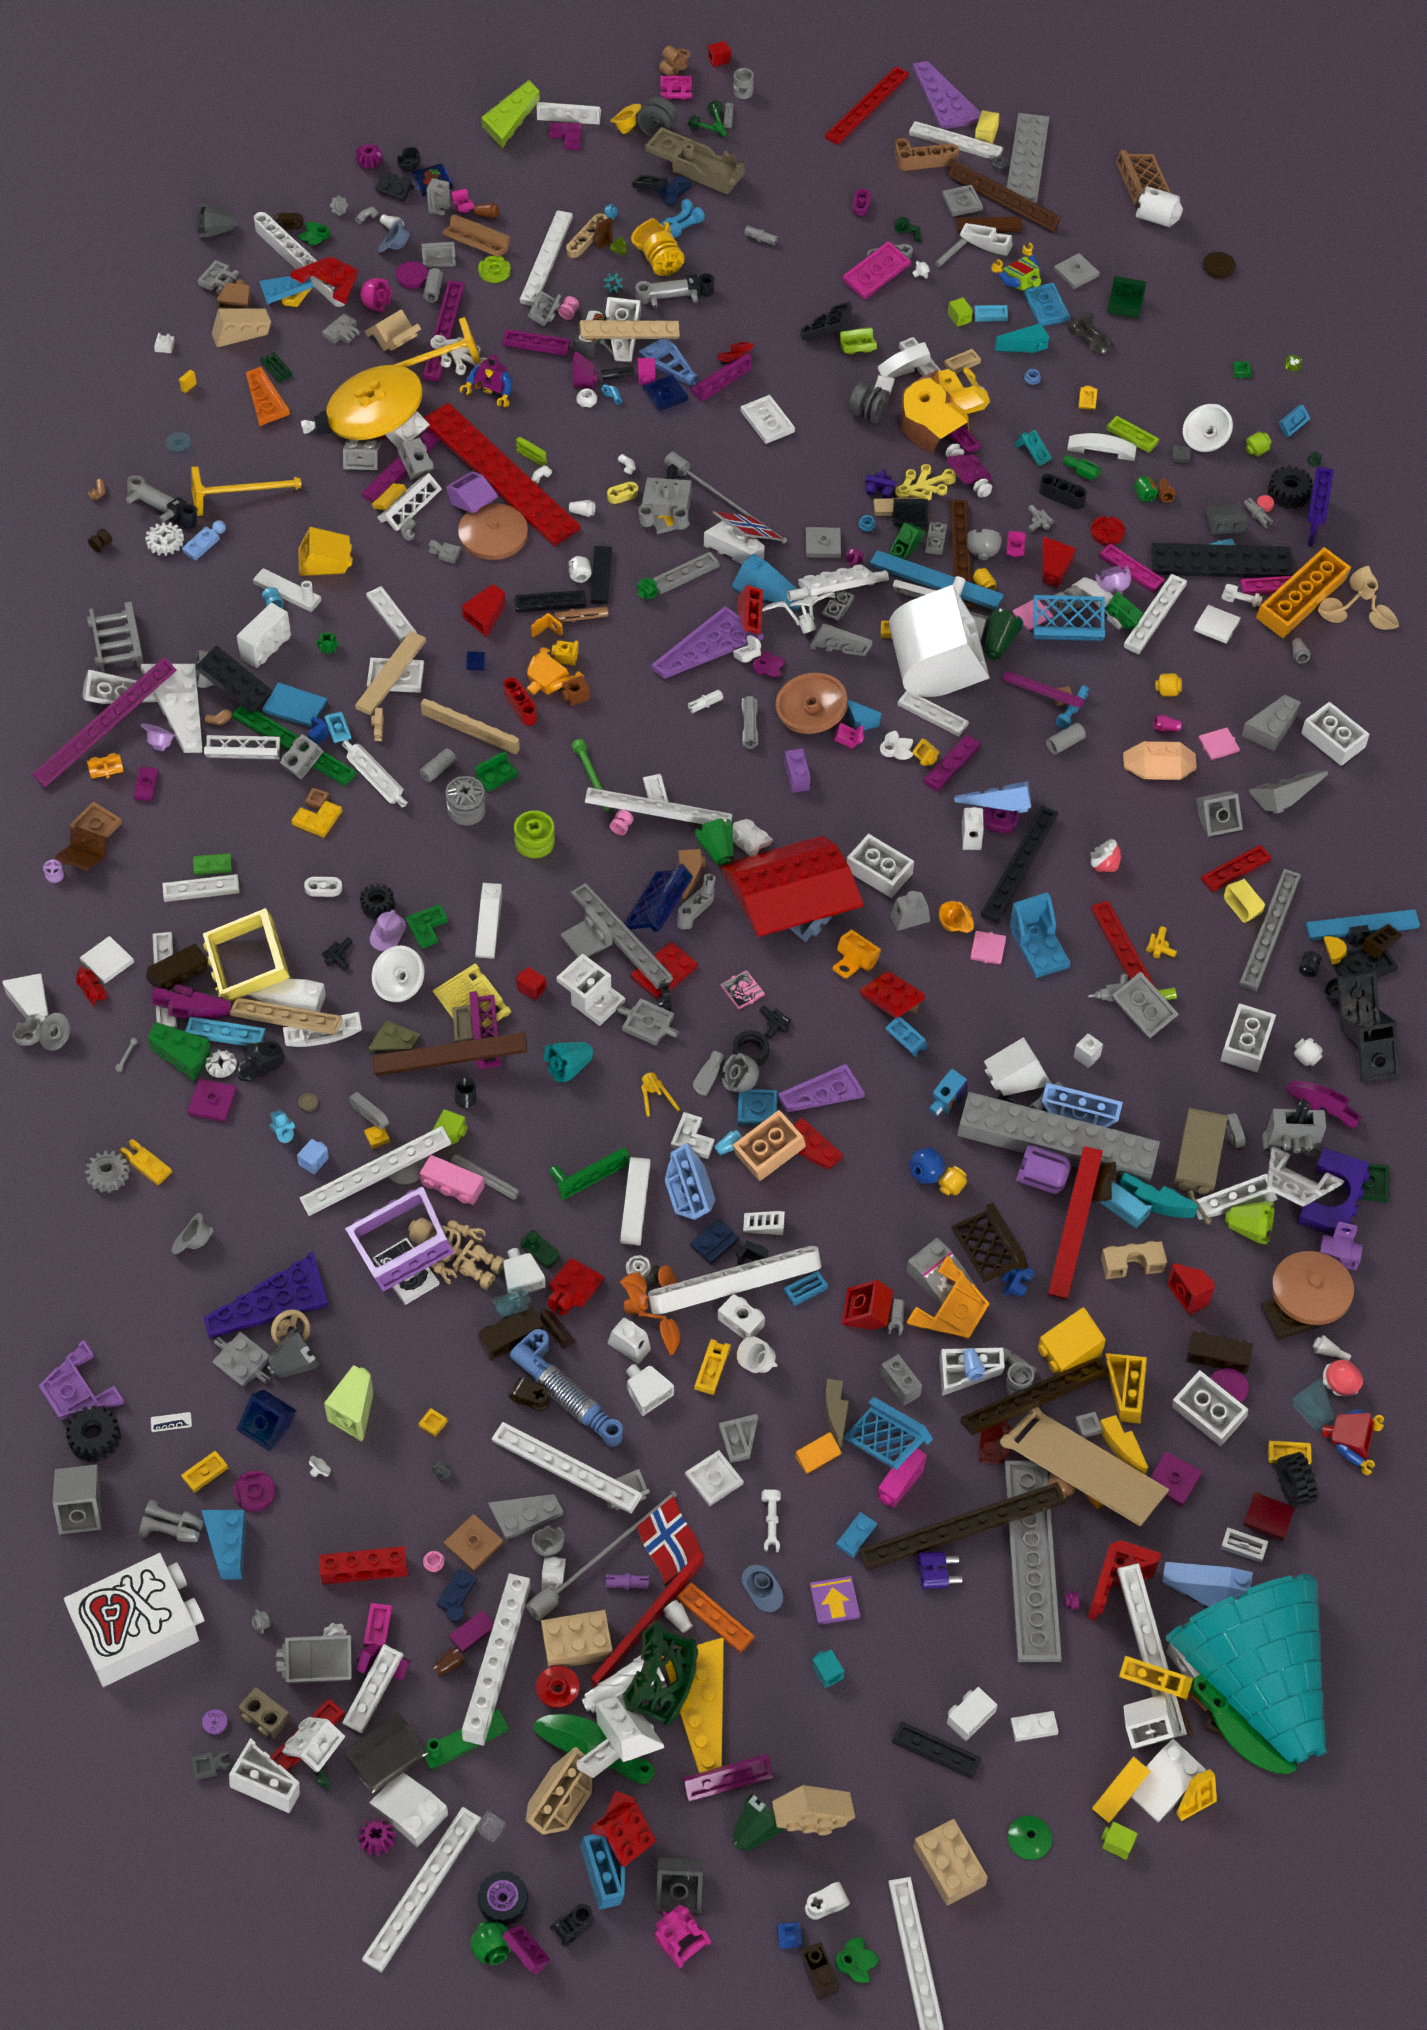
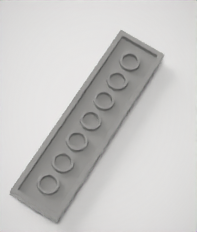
[1007,113,1049,203]

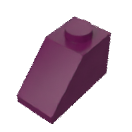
[573,352,598,389]

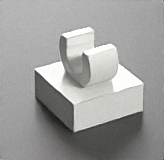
[154,333,175,353]

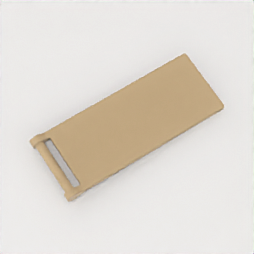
[1000,1407,1169,1526]

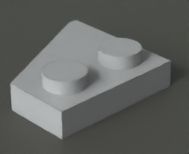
[719,1414,758,1463]

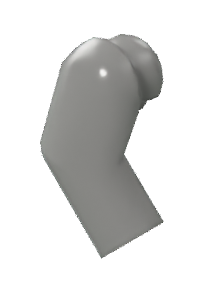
[355,206,379,224]
[400,519,416,541]

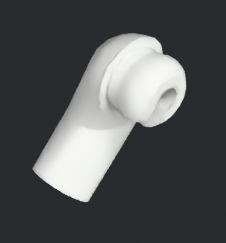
[618,454,636,475]
[531,466,552,485]

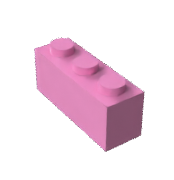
[419,1155,484,1205]

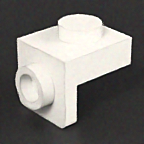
[733,635,761,662]
[542,1557,566,1590]

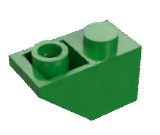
[889,522,926,560]

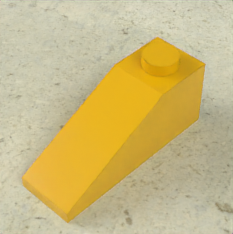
[1119,1656,1193,1699]

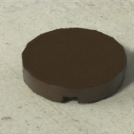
[1203,252,1236,279]

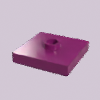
[187,1079,237,1122]
[1150,1451,1203,1507]

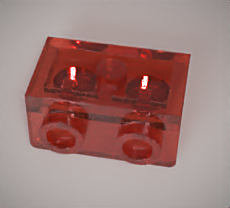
[979,1420,1011,1464]

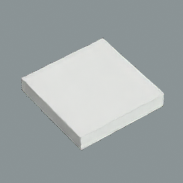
[80,936,134,984]
[685,1450,744,1507]

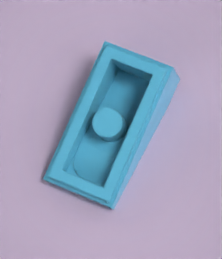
[324,712,352,743]

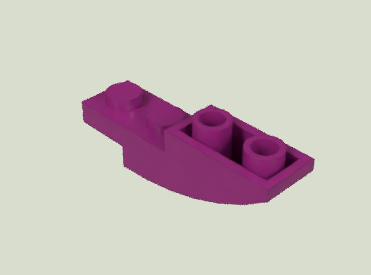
[152,987,231,1019]
[1285,1081,1363,1129]

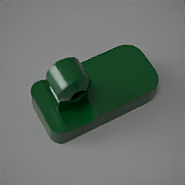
[520,1230,559,1268]

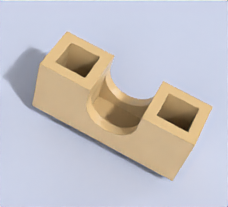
[1101,1241,1167,1279]

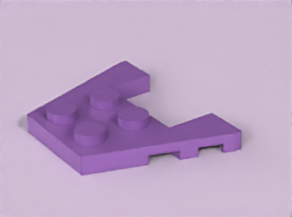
[39,1340,124,1420]

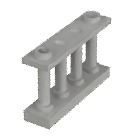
[87,602,144,673]

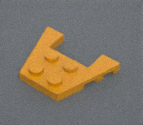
[906,1256,990,1339]

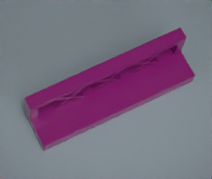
[691,353,752,402]
[469,991,502,1069]

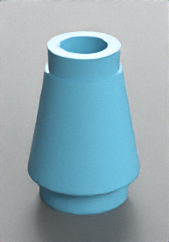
[714,1130,742,1156]

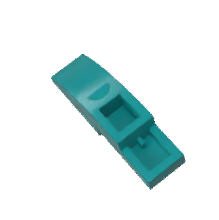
[1120,1172,1198,1218]

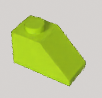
[433,1109,468,1146]

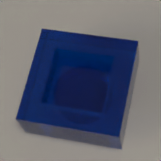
[466,651,485,670]

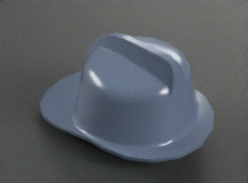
[378,220,410,253]
[742,1564,783,1612]

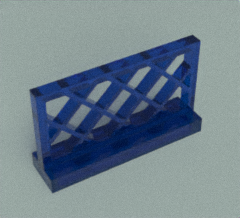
[624,864,693,932]

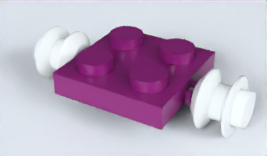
[945,444,992,497]

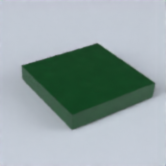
[1357,1163,1389,1203]

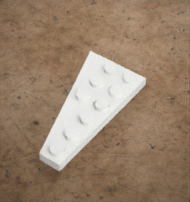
[140,664,202,753]

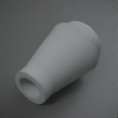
[1292,638,1311,664]

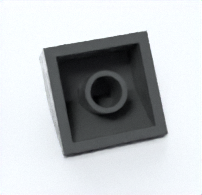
[656,1857,703,1914]

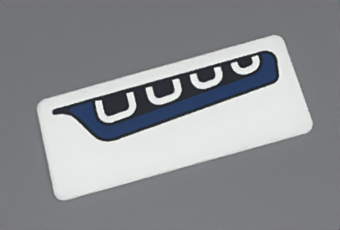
[151,1412,192,1432]

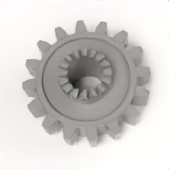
[85,1151,130,1193]

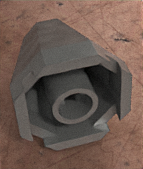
[196,203,236,238]
[267,1328,321,1378]

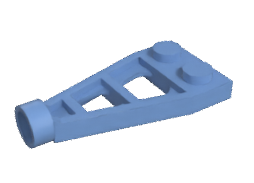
[639,338,699,387]

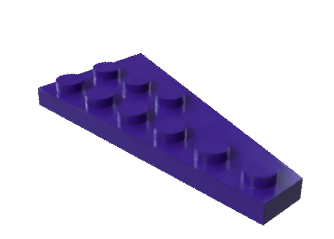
[204,1251,328,1339]

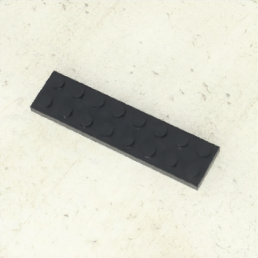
[1151,543,1292,578]

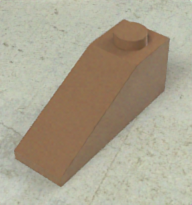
[678,849,705,904]

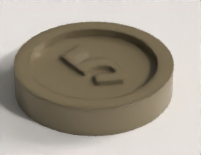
[298,1093,318,1112]

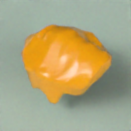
[938,901,974,933]

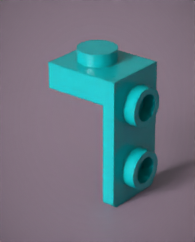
[1014,430,1052,467]

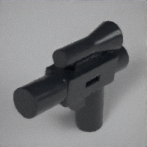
[321,937,353,970]
[760,1006,792,1039]

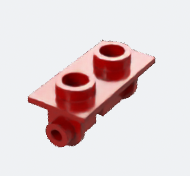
[75,966,107,1006]

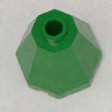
[695,818,734,866]

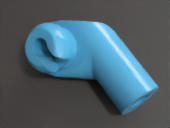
[601,384,622,405]

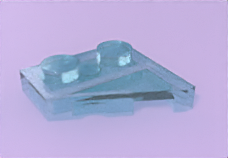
[1290,1378,1334,1432]

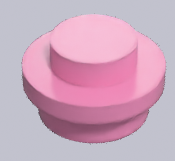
[423,1551,445,1572]

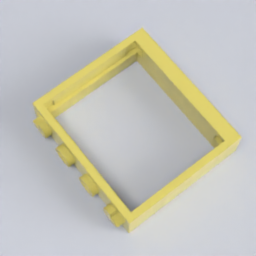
[203,908,290,1002]

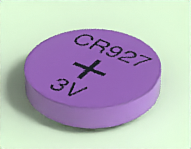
[202,1709,228,1735]

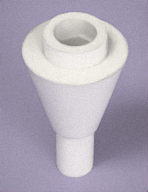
[1313,1335,1351,1361]

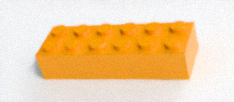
[1256,547,1351,638]

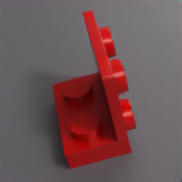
[590,1802,656,1866]

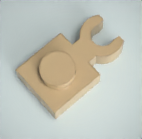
[371,708,384,741]

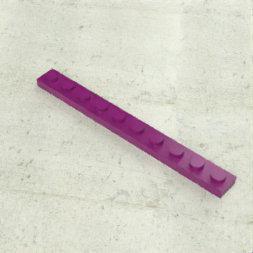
[32,657,177,788]

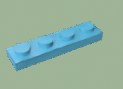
[185,1017,266,1046]

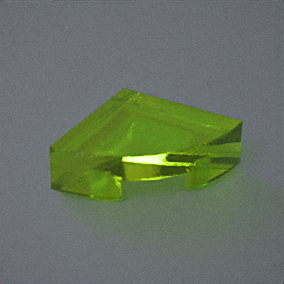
[610,236,627,256]

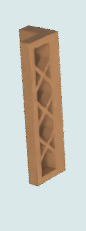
[443,214,510,257]

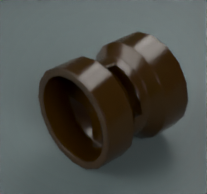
[88,528,113,553]

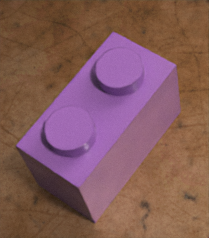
[784,749,811,793]

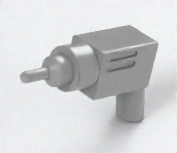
[1088,974,1128,1001]

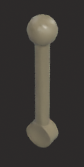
[1186,1190,1212,1225]

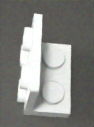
[282,1717,345,1772]

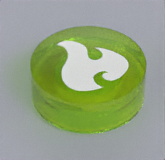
[1285,355,1302,371]

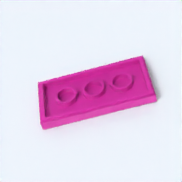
[842,241,911,300]

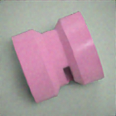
[558,296,580,320]
[609,809,634,835]

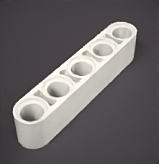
[620,1157,650,1245]

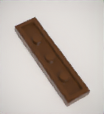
[956,217,1022,234]

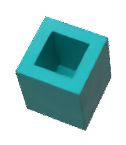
[812,1649,844,1689]

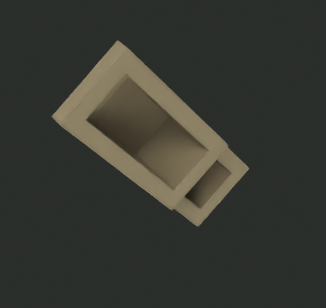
[825,1378,849,1447]

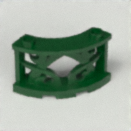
[623,1620,698,1726]

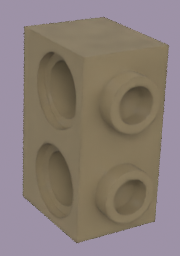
[238,1687,291,1740]

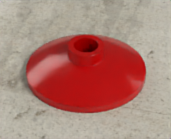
[536,1666,580,1708]

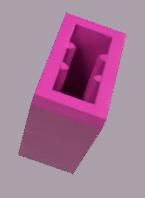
[877,1443,927,1508]

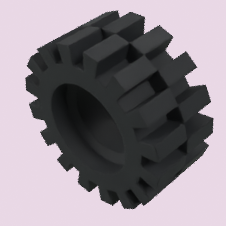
[360,884,395,919]

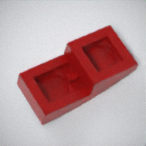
[718,341,754,362]

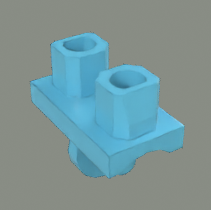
[269,1110,295,1143]

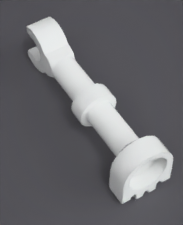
[762,1490,781,1553]

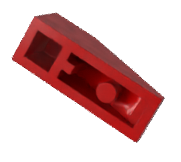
[737,585,763,635]

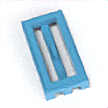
[783,1270,828,1307]

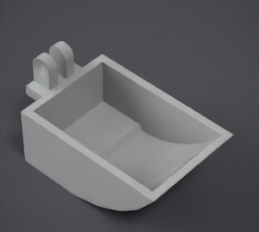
[276,1635,352,1684]

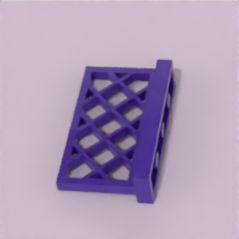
[1307,467,1334,547]

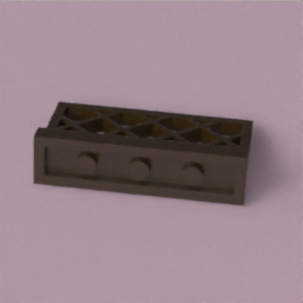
[951,1202,1029,1283]

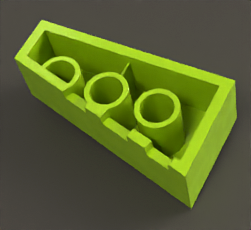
[481,80,540,148]

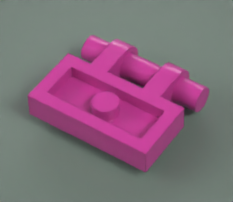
[660,76,692,100]

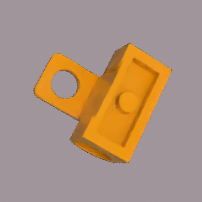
[832,929,881,978]

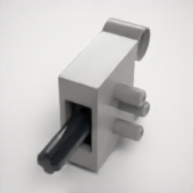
[638,464,692,530]
[1262,1099,1326,1157]

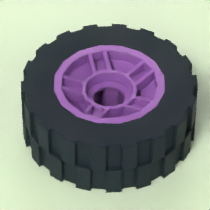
[478,1871,528,1926]

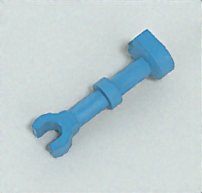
[1055,685,1090,730]

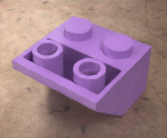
[446,471,498,513]

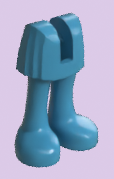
[661,199,705,238]

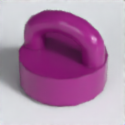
[846,549,864,567]

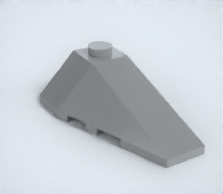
[1249,771,1328,814]

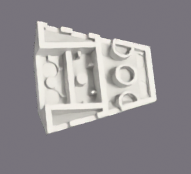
[1267,1146,1344,1207]

